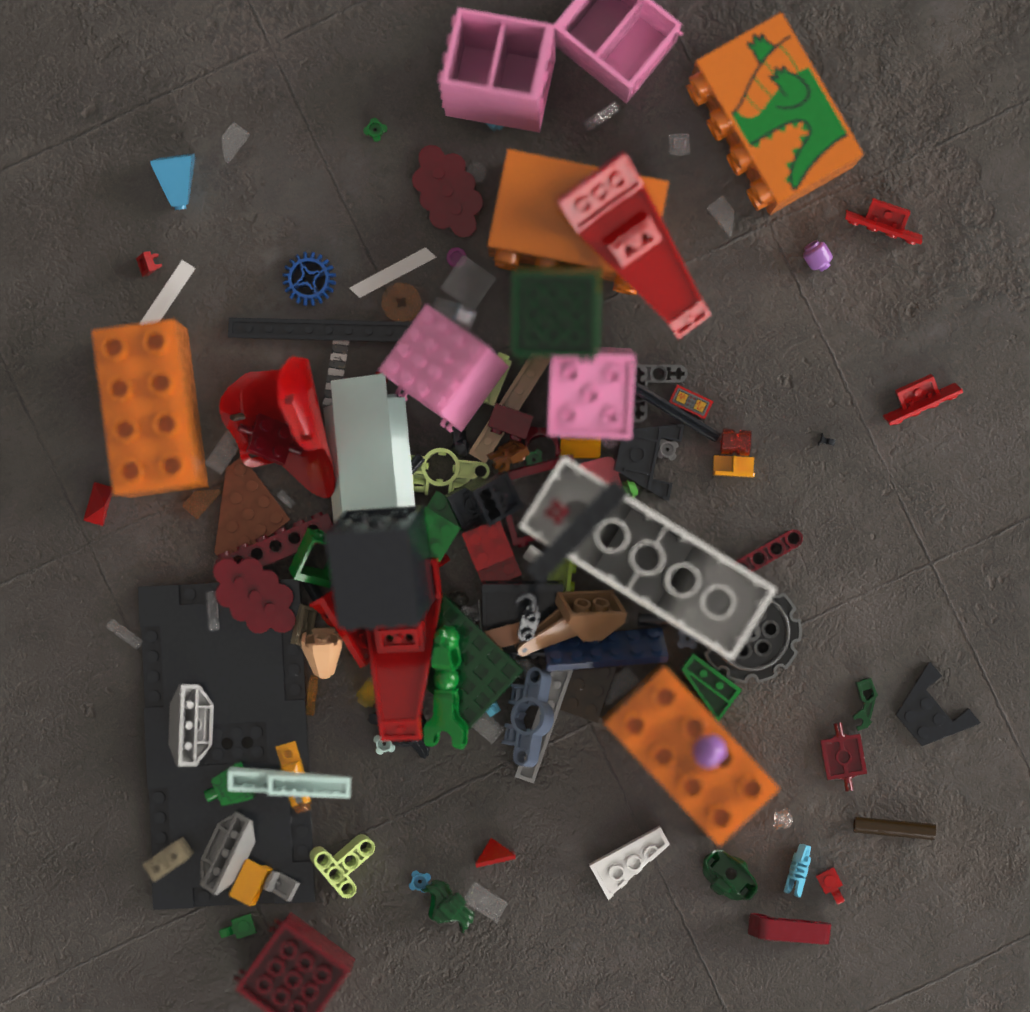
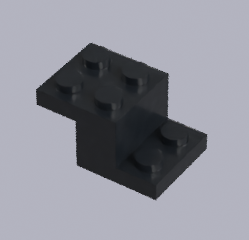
[445,471,524,532]

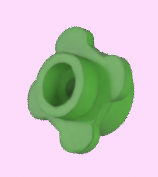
[622,480,638,499]

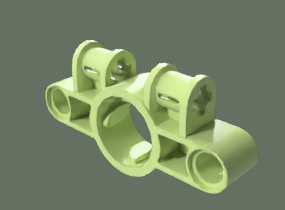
[410,448,490,495]

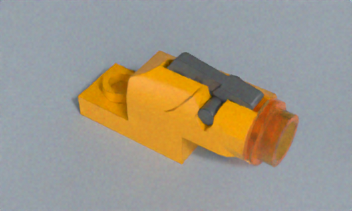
[276,741,312,814]

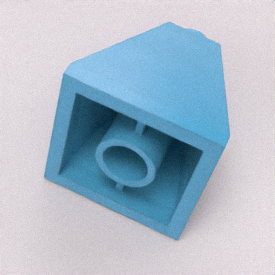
[150,153,195,210]

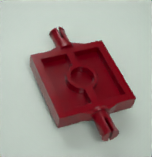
[237,413,303,466]
[820,722,867,792]

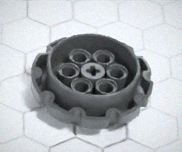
[699,584,802,683]

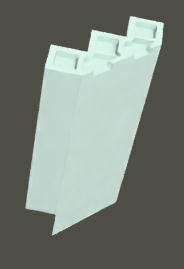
[323,374,415,522]

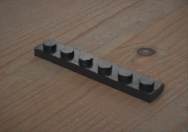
[526,479,629,584]

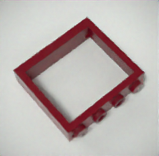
[494,454,575,548]

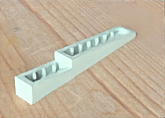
[228,767,351,798]

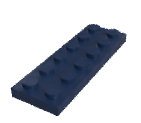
[543,628,668,672]

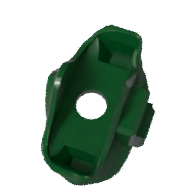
[703,849,758,901]
[421,880,474,933]

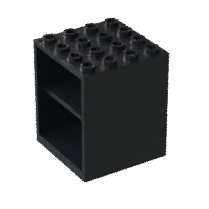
[325,505,436,631]

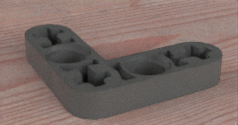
[632,364,688,423]

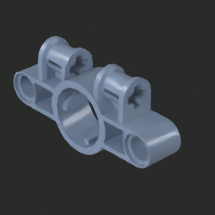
[501,667,554,768]

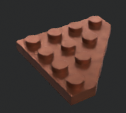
[214,458,291,562]

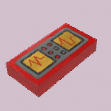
[669,384,713,420]

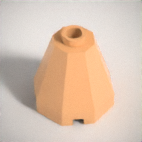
[301,627,343,679]

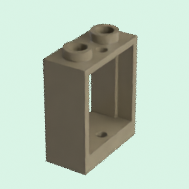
[143,837,194,882]

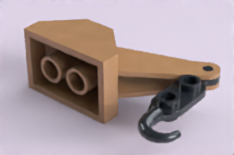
[514,590,627,656]

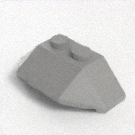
[168,684,214,767]
[200,812,255,895]

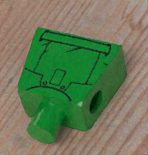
[204,761,256,806]

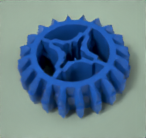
[282,252,336,306]

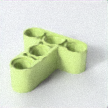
[310,834,375,898]

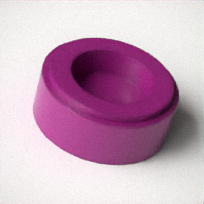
[447,247,467,268]

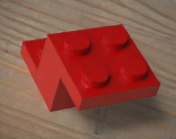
[462,521,522,582]

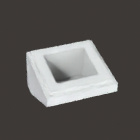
[523,545,543,564]

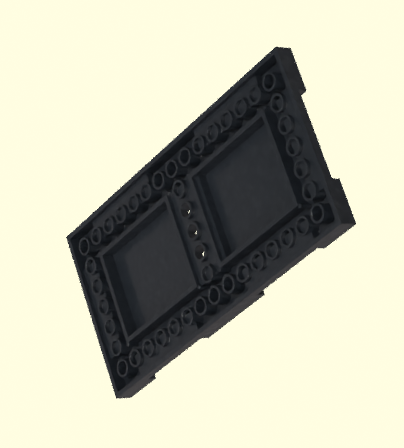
[138,579,316,910]

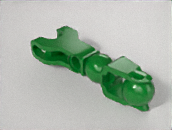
[424,626,468,749]

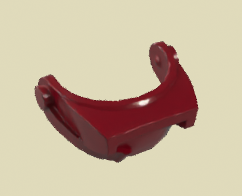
[525,427,561,457]

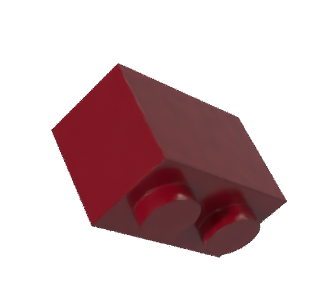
[487,403,534,442]

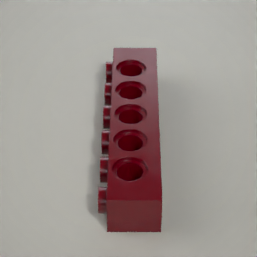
[215,512,332,567]

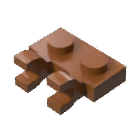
[487,439,530,473]

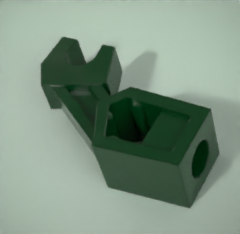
[852,677,878,731]

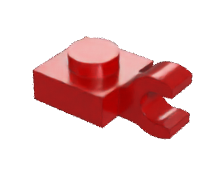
[816,867,845,905]

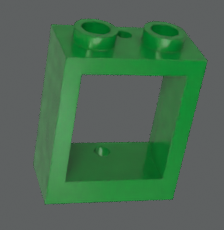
[289,528,332,588]

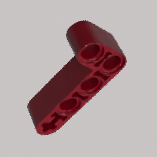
[748,913,831,945]

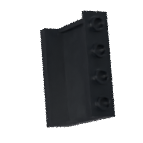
[482,580,563,659]

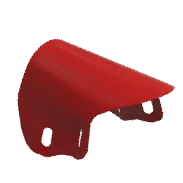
[219,356,335,498]

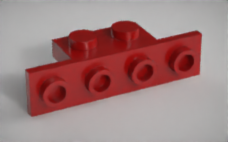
[845,198,923,245]
[883,374,963,426]

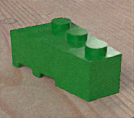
[680,653,742,722]

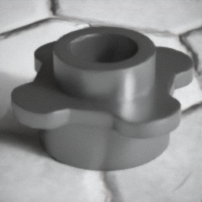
[657,439,678,460]

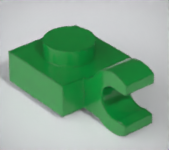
[219,913,257,939]

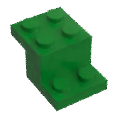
[424,490,460,562]

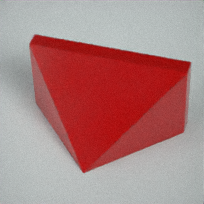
[83,482,113,526]
[475,838,516,868]

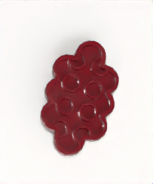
[412,145,484,238]
[213,557,295,634]

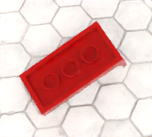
[309,587,370,668]

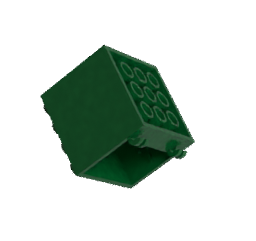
[512,265,603,363]

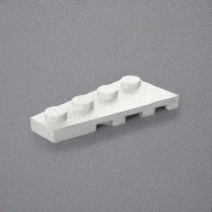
[589,825,670,900]

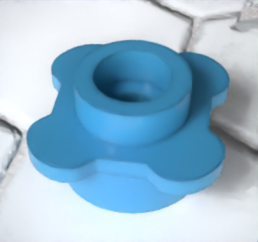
[409,870,431,893]

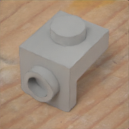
[263,871,300,902]

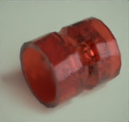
[720,428,752,457]

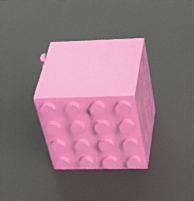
[379,304,509,433]

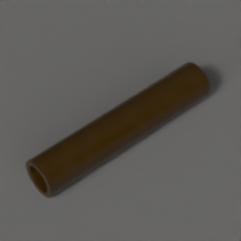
[853,817,936,840]

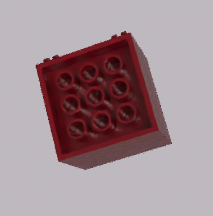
[233,912,356,1012]

